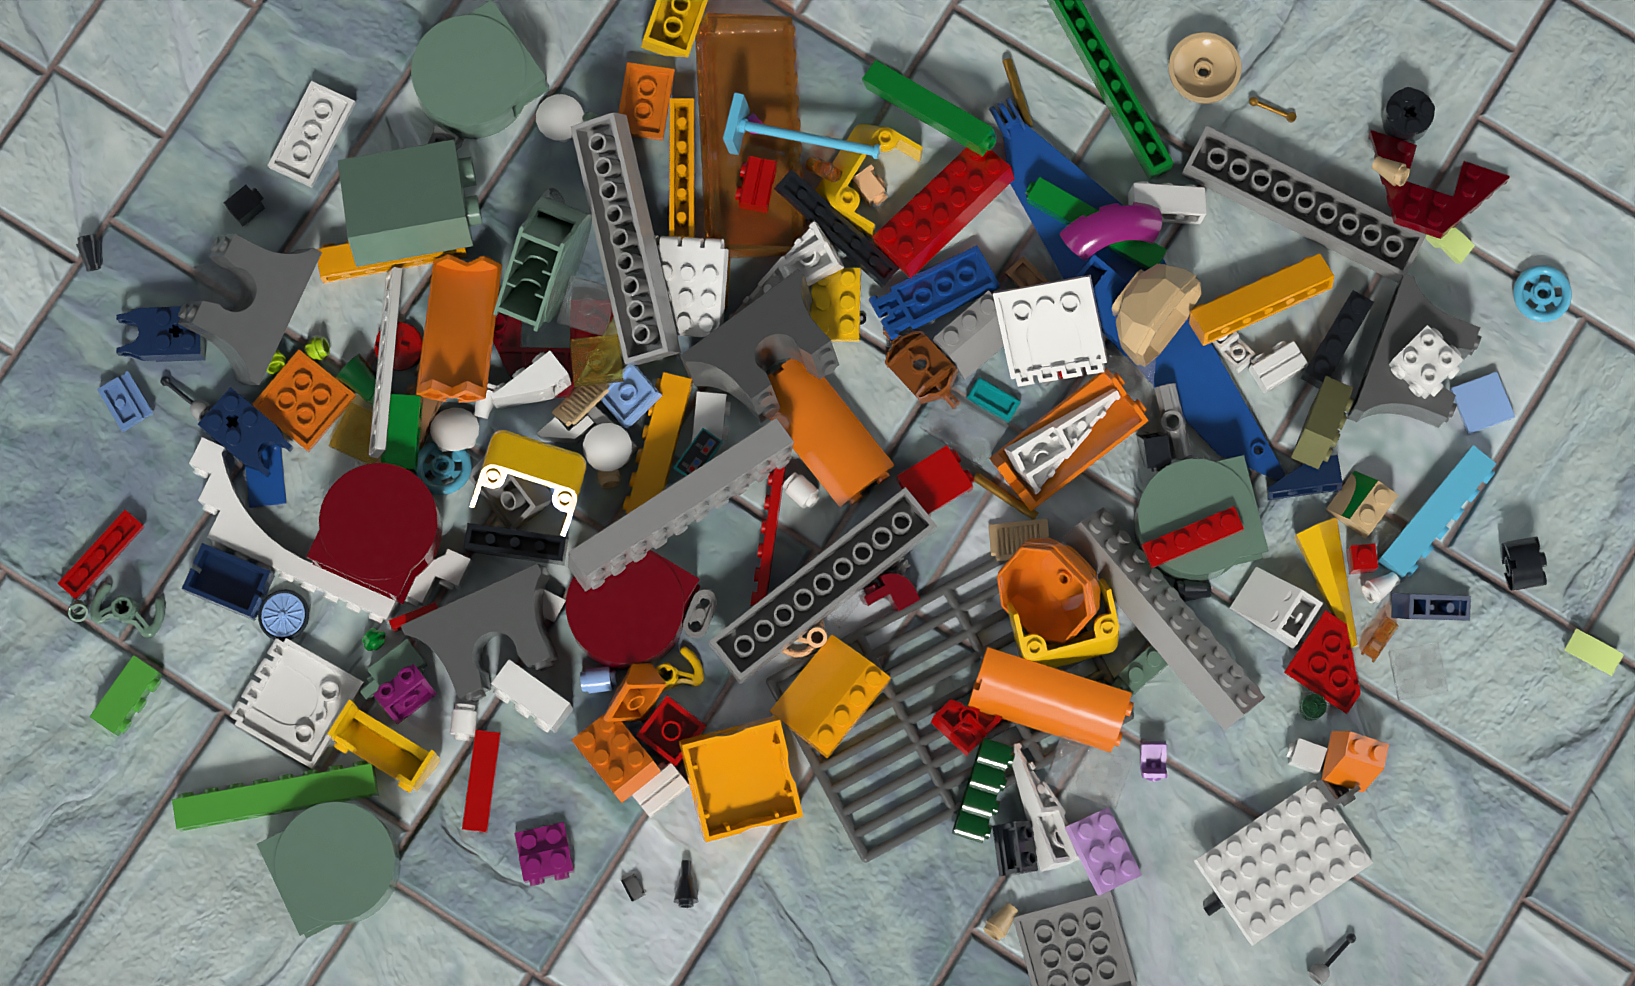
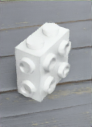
[1389,325,1463,399]

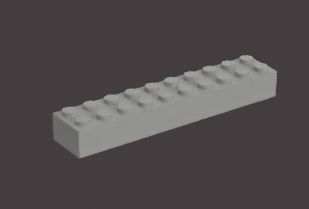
[571,112,681,365]
[1182,125,1426,283]
[568,418,794,591]
[709,487,937,684]
[1062,507,1265,731]

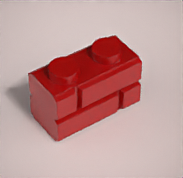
[735,156,777,214]

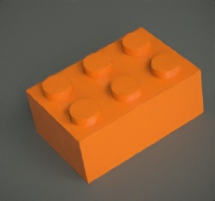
[571,712,661,803]

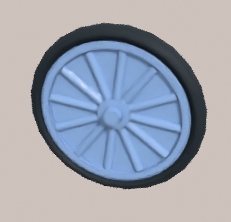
[258,589,309,641]

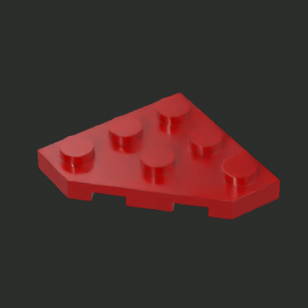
[1284,610,1361,714]

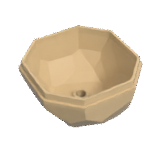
[1112,264,1202,367]

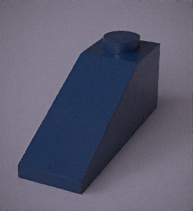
[1267,455,1343,501]
[1391,593,1471,621]

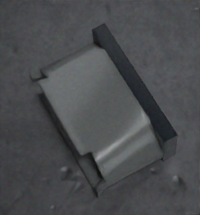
[621,874,645,902]

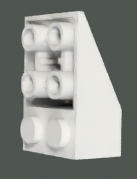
[491,351,571,409]
[1230,567,1323,649]

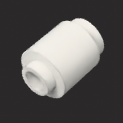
[782,472,819,509]
[450,704,477,741]

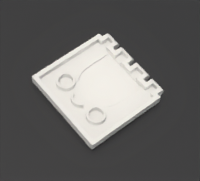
[654,235,729,337]
[993,275,1108,387]
[230,638,364,770]

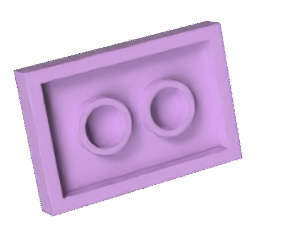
[1065,807,1142,896]

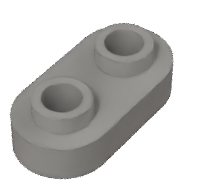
[683,589,717,638]

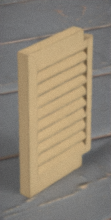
[551,372,610,427]
[988,518,1049,561]

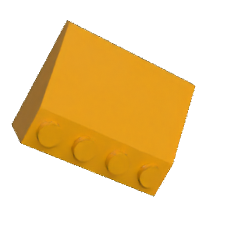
[769,634,891,759]

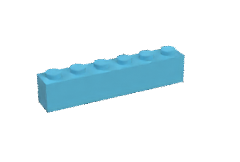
[1378,445,1497,580]

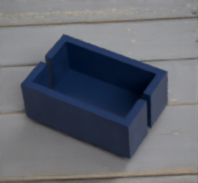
[181,543,275,621]

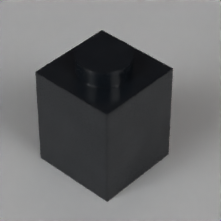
[223,184,265,227]

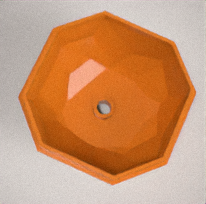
[997,537,1100,644]

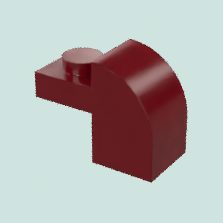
[859,572,921,611]

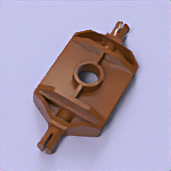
[883,330,960,409]

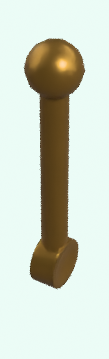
[1249,97,1297,123]

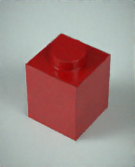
[1346,543,1378,575]

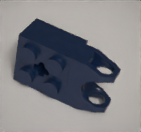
[116,306,205,362]
[198,387,293,478]

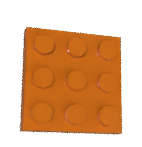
[252,349,356,452]

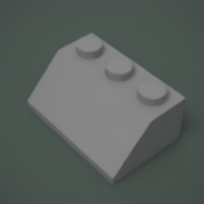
[933,290,1004,380]
[469,456,553,530]

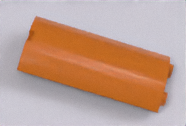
[416,254,502,403]
[768,359,895,508]
[989,368,1149,511]
[967,647,1134,753]

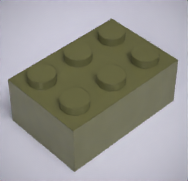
[1291,376,1354,469]

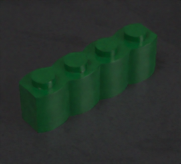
[952,737,1015,843]

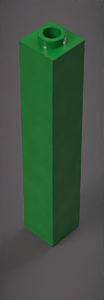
[862,60,997,157]
[1025,177,1167,271]

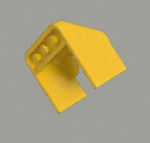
[815,123,923,238]
[470,430,586,537]
[1007,578,1119,668]
[327,700,441,793]

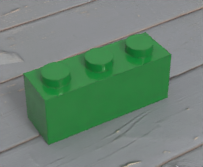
[381,394,423,474]

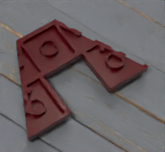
[1368,130,1510,239]
[493,300,614,398]

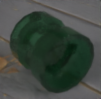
[1299,694,1327,721]

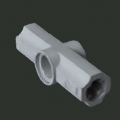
[1154,383,1192,460]

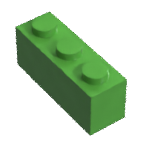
[89,655,162,736]

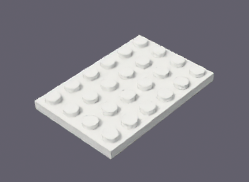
[1194,779,1373,946]

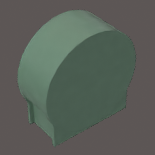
[411,0,549,139]
[493,196,592,332]
[1134,455,1269,582]
[257,802,400,938]

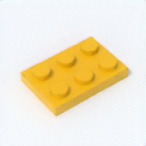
[811,268,861,342]

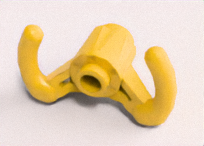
[653,646,704,706]

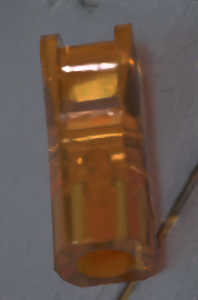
[805,156,842,183]
[1360,617,1399,663]

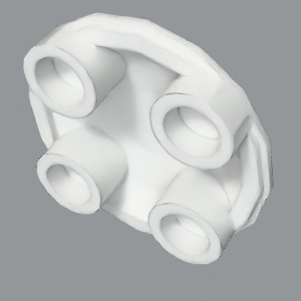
[536,94,584,142]
[430,408,479,451]
[583,423,632,472]

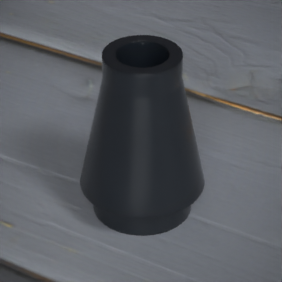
[76,234,101,272]
[1173,578,1212,602]

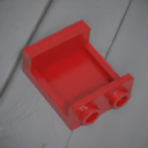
[896,445,975,517]

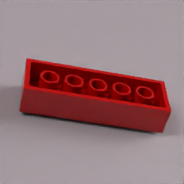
[872,147,1015,278]

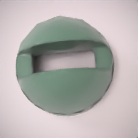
[68,600,88,622]

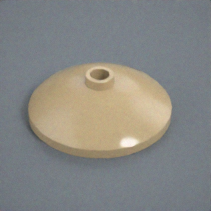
[1168,32,1241,104]

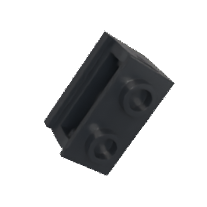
[992,821,1038,876]

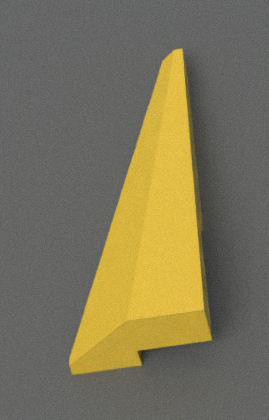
[1294,517,1358,648]

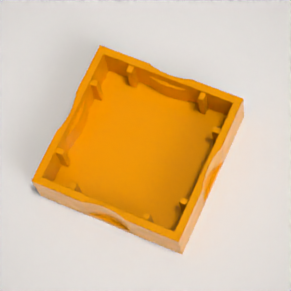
[679,716,803,842]

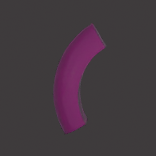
[1060,202,1162,261]

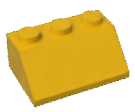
[641,0,708,57]

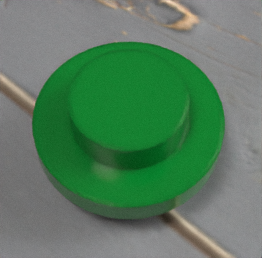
[362,628,386,651]

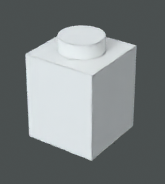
[1286,738,1328,774]

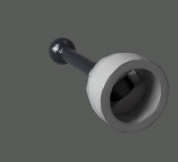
[160,376,212,421]
[1307,933,1356,986]

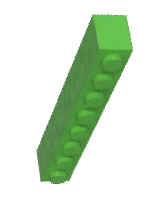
[172,760,379,831]

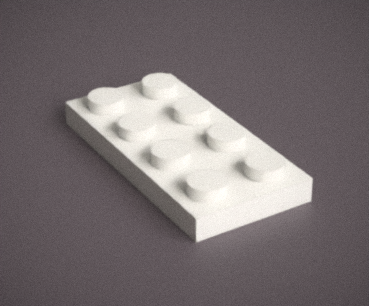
[268,81,356,188]

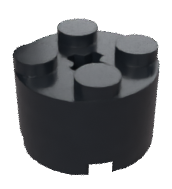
[1382,87,1435,142]
[1501,536,1547,591]

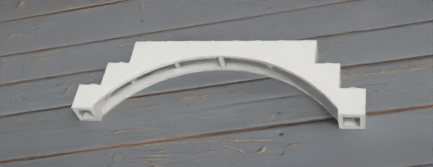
[189,437,473,623]

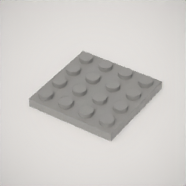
[1013,891,1137,986]

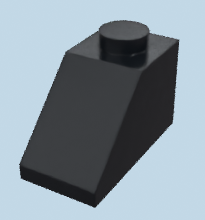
[1136,432,1172,472]

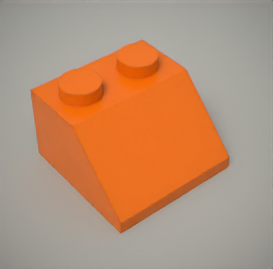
[603,663,666,722]
[1321,731,1389,792]

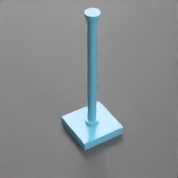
[723,93,881,159]

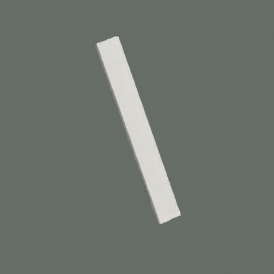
[369,267,402,458]

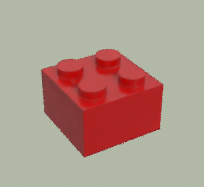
[636,694,707,766]

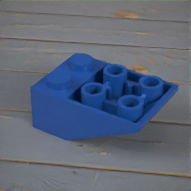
[1075,254,1128,343]

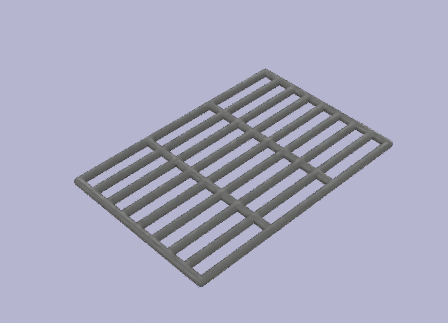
[766,556,1134,863]

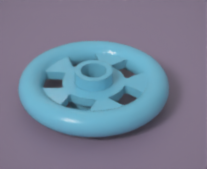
[1513,265,1572,322]
[415,441,472,495]

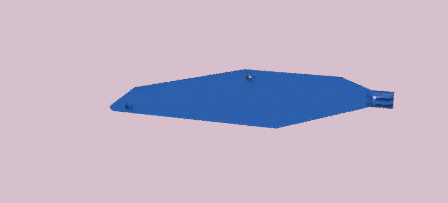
[989,97,1285,481]

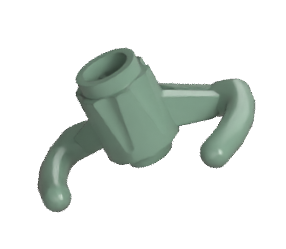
[90,582,165,638]

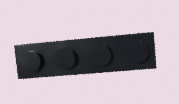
[1301,290,1374,389]
[464,523,568,566]

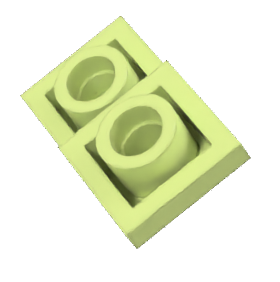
[1425,227,1475,264]
[1564,628,1624,676]

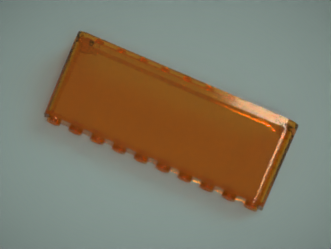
[695,13,806,259]

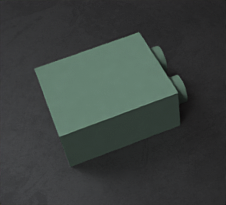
[338,139,483,267]

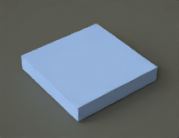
[601,364,663,430]
[1450,372,1515,435]

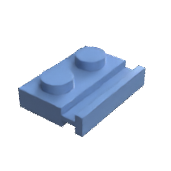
[97,371,154,432]

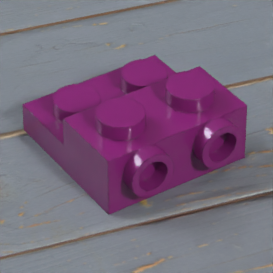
[373,664,437,725]
[514,822,574,886]

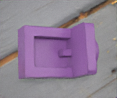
[1140,741,1167,781]

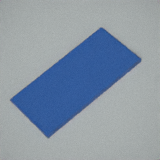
[245,445,286,508]

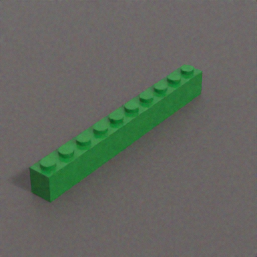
[1047,0,1174,181]

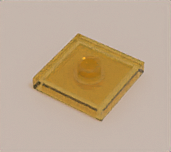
[570,334,624,387]
[328,402,389,464]

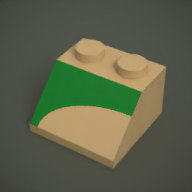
[1325,470,1399,539]

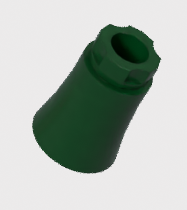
[336,353,392,405]

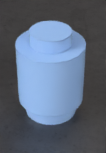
[580,666,618,694]

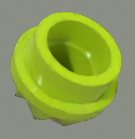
[305,336,330,360]
[267,350,286,374]

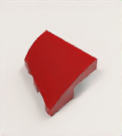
[931,699,1002,756]

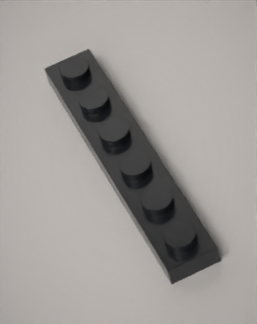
[774,169,899,288]

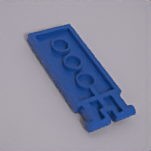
[869,245,1000,340]

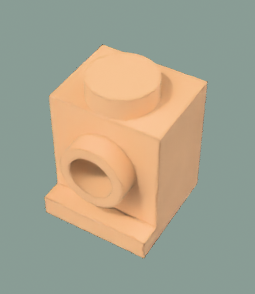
[851,165,888,207]

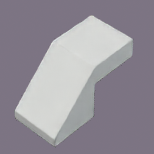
[537,416,595,444]

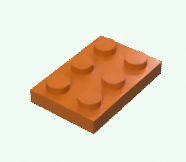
[618,62,675,141]

